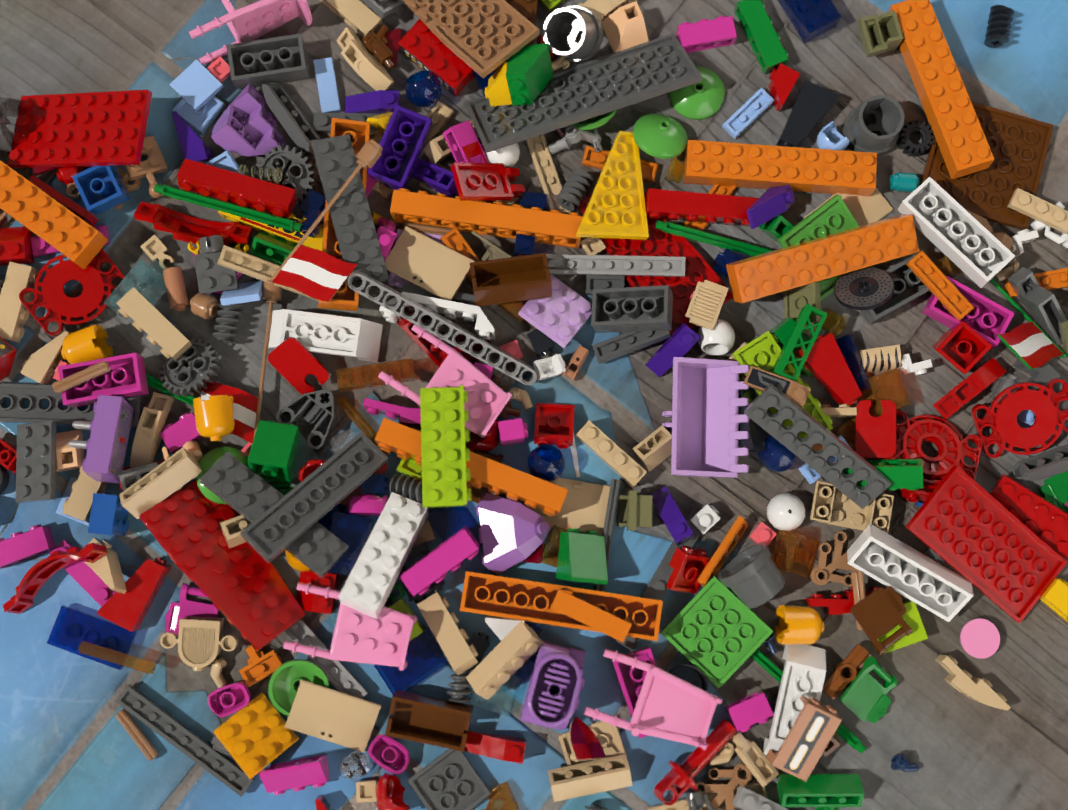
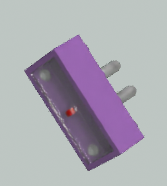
[68,395,134,483]

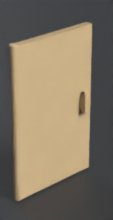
[803,188,894,226]
[384,226,475,301]
[533,474,610,536]
[285,679,382,752]

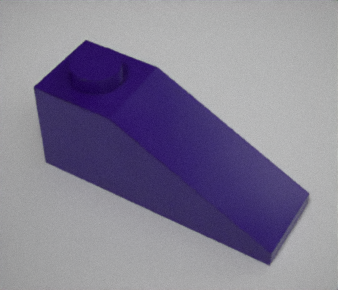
[345,90,401,114]
[172,111,213,164]
[412,159,459,198]
[746,185,795,229]
[645,322,700,377]
[651,486,695,546]

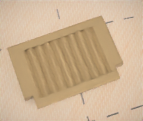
[685,280,729,331]

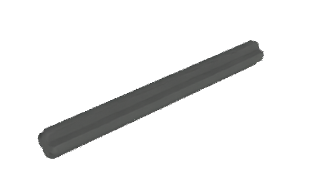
[594,479,622,592]

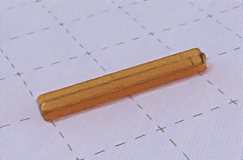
[336,396,392,456]
[78,641,156,674]

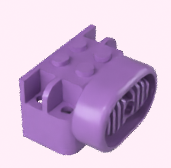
[520,640,586,730]

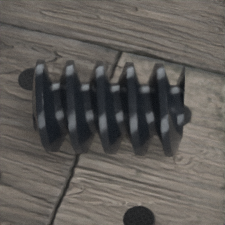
[984,5,1014,48]

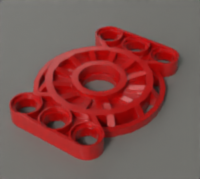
[19,248,127,337]
[971,378,1068,458]
[880,410,982,485]

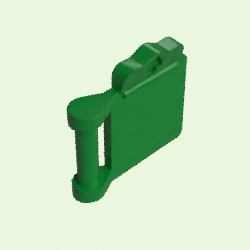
[1039,471,1068,513]
[840,656,898,723]

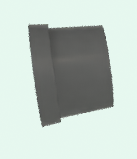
[543,5,603,63]
[843,95,904,157]
[717,542,786,609]

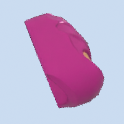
[348,493,389,516]
[208,681,251,717]
[368,735,409,774]

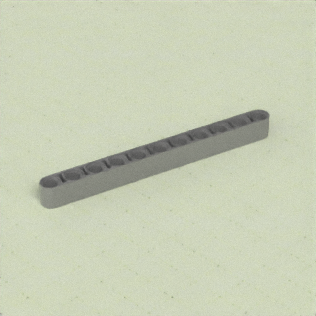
[348,271,537,385]

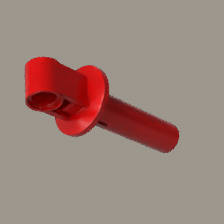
[654,719,737,806]

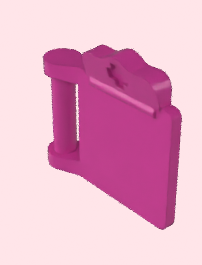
[165,583,218,635]

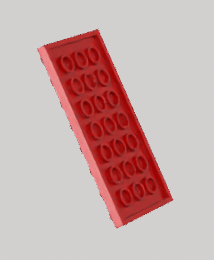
[7,90,152,168]
[905,465,1068,624]

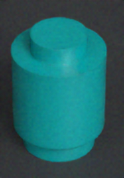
[889,172,920,192]

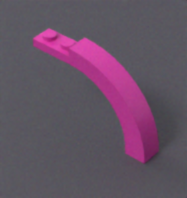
[363,362,494,428]

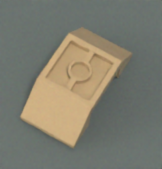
[810,481,894,534]

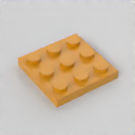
[213,692,299,779]

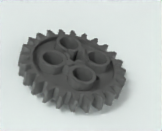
[255,145,316,205]
[159,338,220,397]

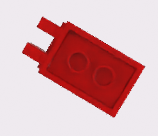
[451,163,525,201]

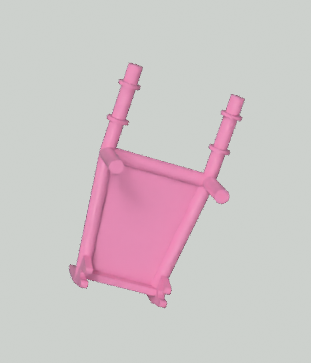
[189,0,312,65]
[378,324,512,438]
[283,582,417,671]
[584,649,722,750]

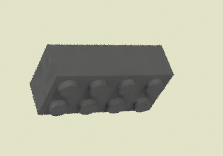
[227,33,310,89]
[860,253,930,324]
[591,285,673,333]

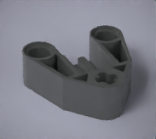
[0,97,21,152]
[277,390,337,451]

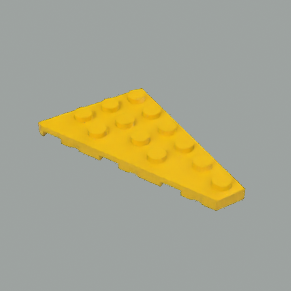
[576,131,649,240]

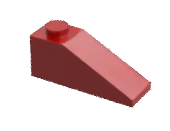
[397,311,448,367]
[464,731,526,764]

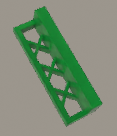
[771,304,828,382]

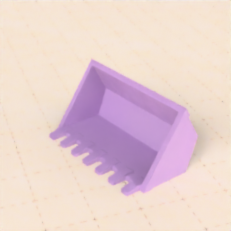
[662,357,750,478]

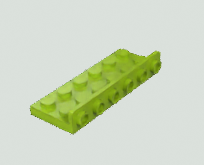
[732,331,833,439]
[420,385,471,508]

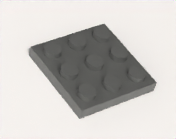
[407,749,491,810]

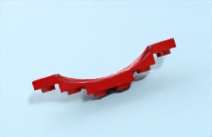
[134,201,253,246]
[3,543,108,614]

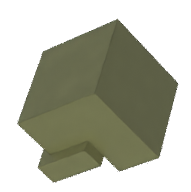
[858,11,904,58]
[618,491,652,531]

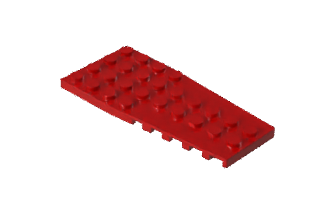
[577,193,733,336]
[139,480,305,651]

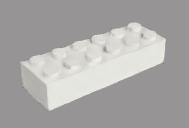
[898,177,1015,288]
[338,492,429,619]
[847,524,974,622]

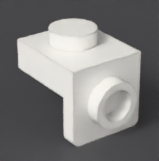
[1011,229,1039,257]
[533,353,566,381]
[900,353,933,376]
[690,504,721,535]

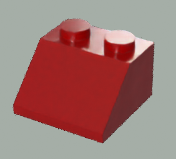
[0,226,34,266]
[932,320,992,375]
[297,571,340,614]

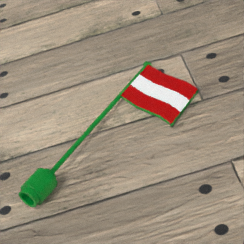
[990,278,1067,370]

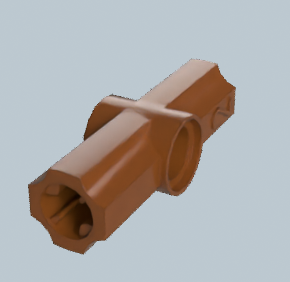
[822,644,872,700]

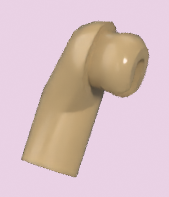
[552,56,570,72]
[996,258,1020,282]
[508,387,534,410]
[210,658,227,688]
[709,742,734,766]

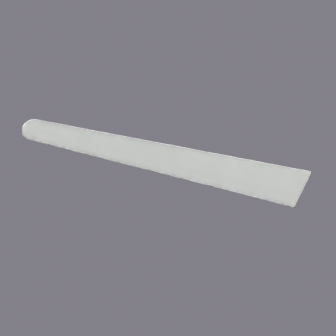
[570,430,580,477]

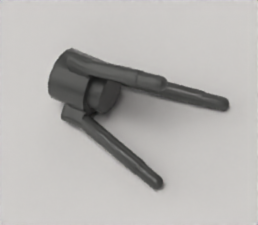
[686,790,714,810]

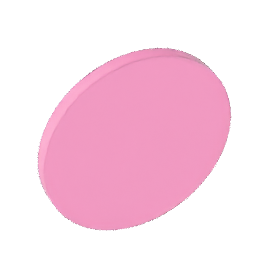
[960,618,1000,659]

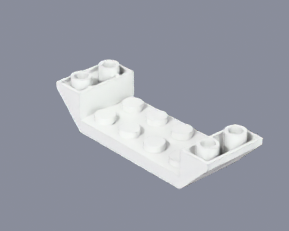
[379,292,495,340]
[268,309,383,362]
[762,645,826,759]

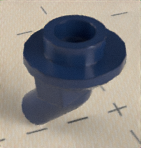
[761,627,779,655]
[891,754,919,772]

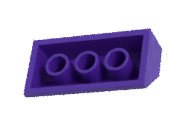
[367,105,433,190]

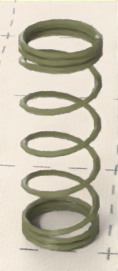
[238,165,282,183]

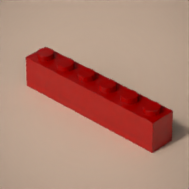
[177,158,296,218]
[645,188,759,227]

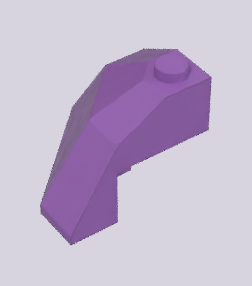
[211,83,286,156]
[476,493,551,575]

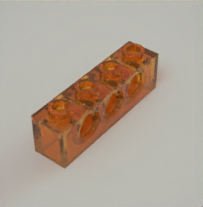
[336,358,417,392]

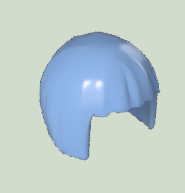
[817,121,849,150]

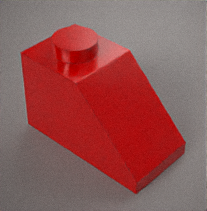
[768,63,800,112]

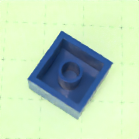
[72,165,131,215]
[88,493,130,536]

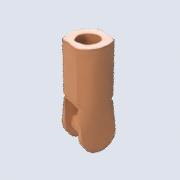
[562,345,590,381]

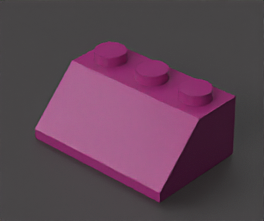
[259,754,330,795]

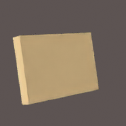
[558,720,626,766]

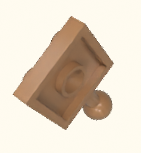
[124,135,168,198]

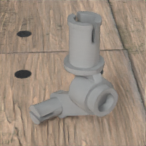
[548,125,602,155]

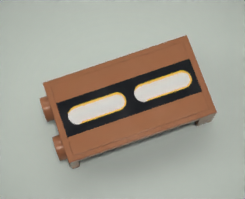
[767,695,842,781]

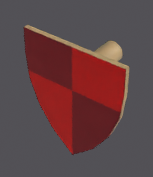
[569,716,606,761]

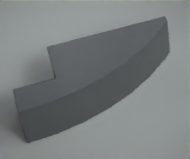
[1008,267,1067,345]
[1014,358,1068,411]

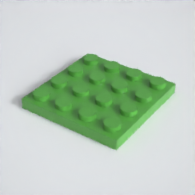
[777,194,859,301]
[661,576,773,688]

